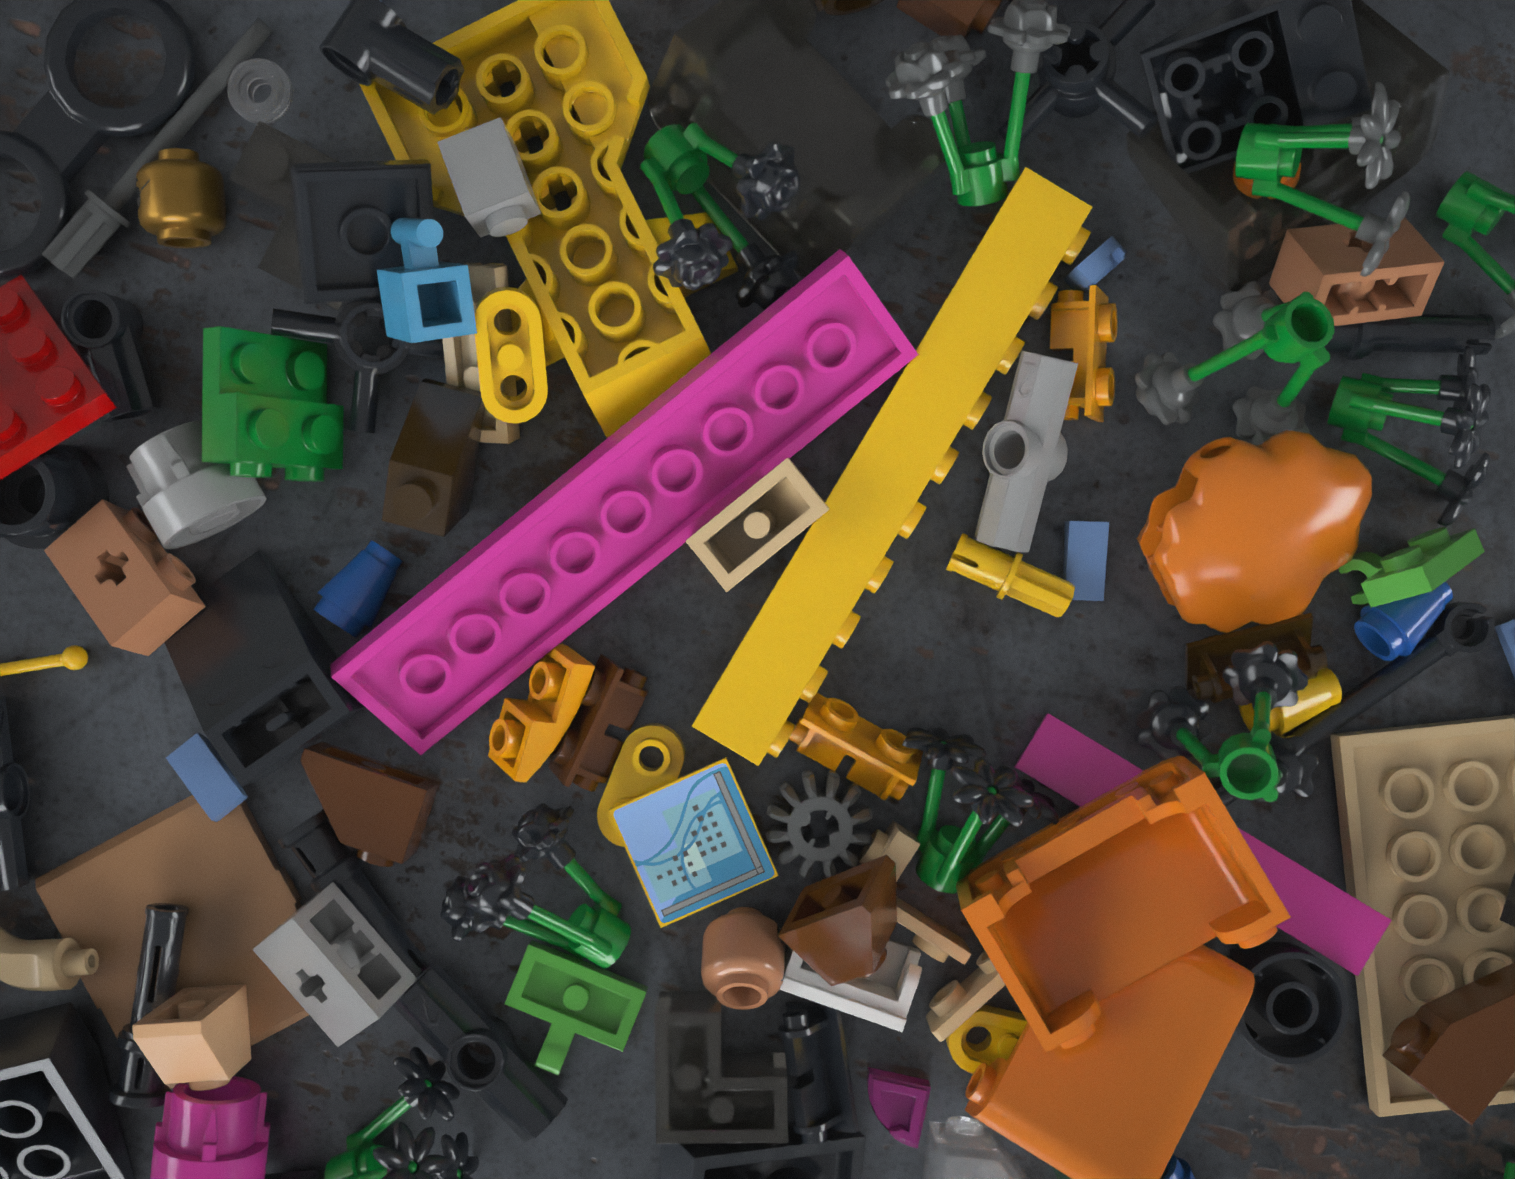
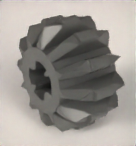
[766,770,873,878]

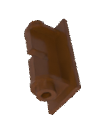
[548,654,649,792]

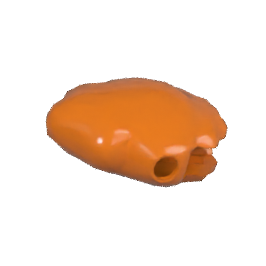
[1137,430,1372,633]

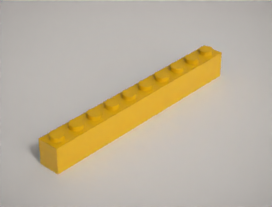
[692,167,1093,766]

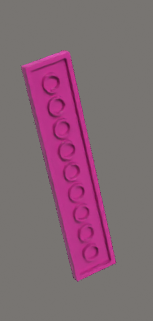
[330,249,919,755]

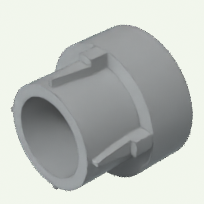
[126,420,267,549]

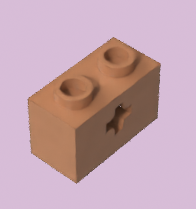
[1269,217,1445,326]
[44,499,205,656]

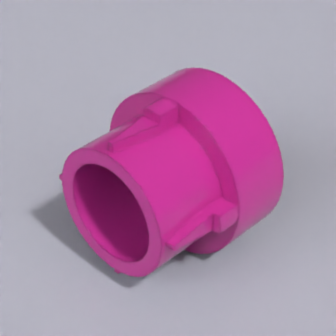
[150,1076,271,1179]

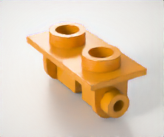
[1050,285,1118,422]
[789,693,923,801]

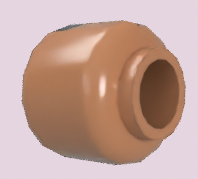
[701,907,785,1010]

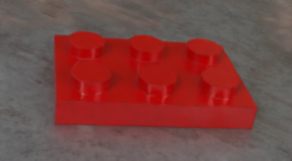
[0,275,117,480]

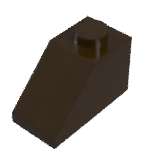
[382,378,485,537]

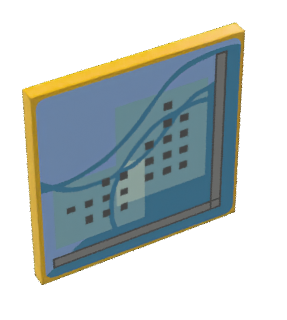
[608,757,779,928]

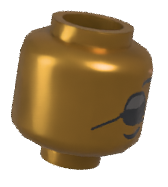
[136,148,227,248]

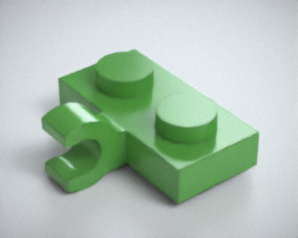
[1338,527,1485,608]
[505,940,648,1075]

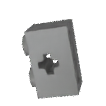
[252,882,417,1047]

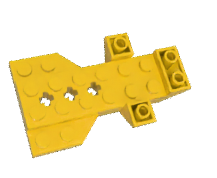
[359,0,738,438]

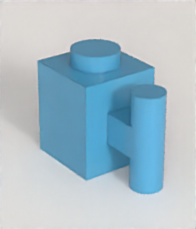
[377,218,477,343]

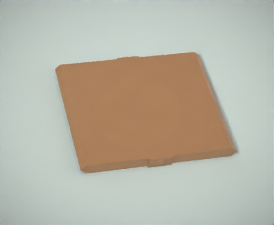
[35,795,309,1089]

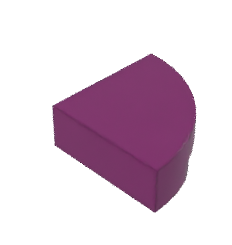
[867,1067,931,1149]

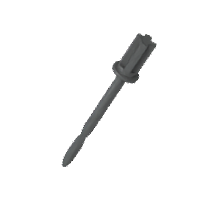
[41,18,274,279]

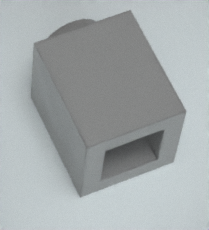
[437,117,542,238]

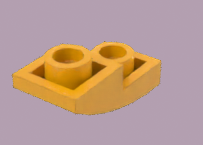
[488,644,595,782]

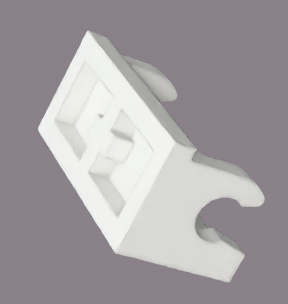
[780,939,922,1032]

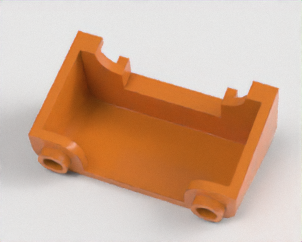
[956,756,1291,1053]
[964,944,1255,1179]

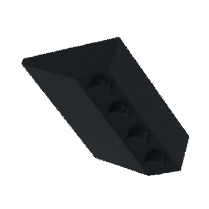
[0,1002,135,1179]

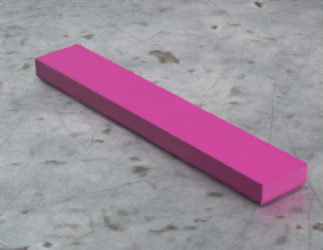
[1014,713,1392,976]

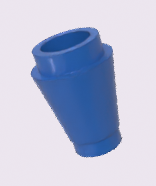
[313,540,403,638]
[1354,582,1453,661]

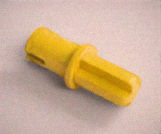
[946,533,1075,617]

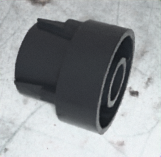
[0,444,109,549]
[1230,942,1349,1064]

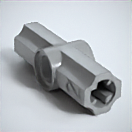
[974,350,1078,552]

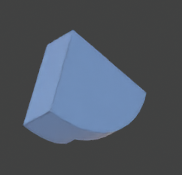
[1064,236,1127,294]

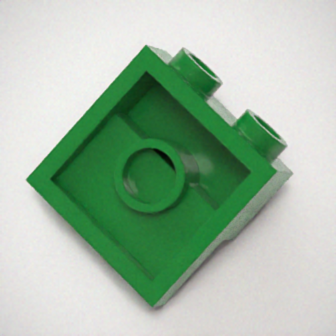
[202,326,344,482]

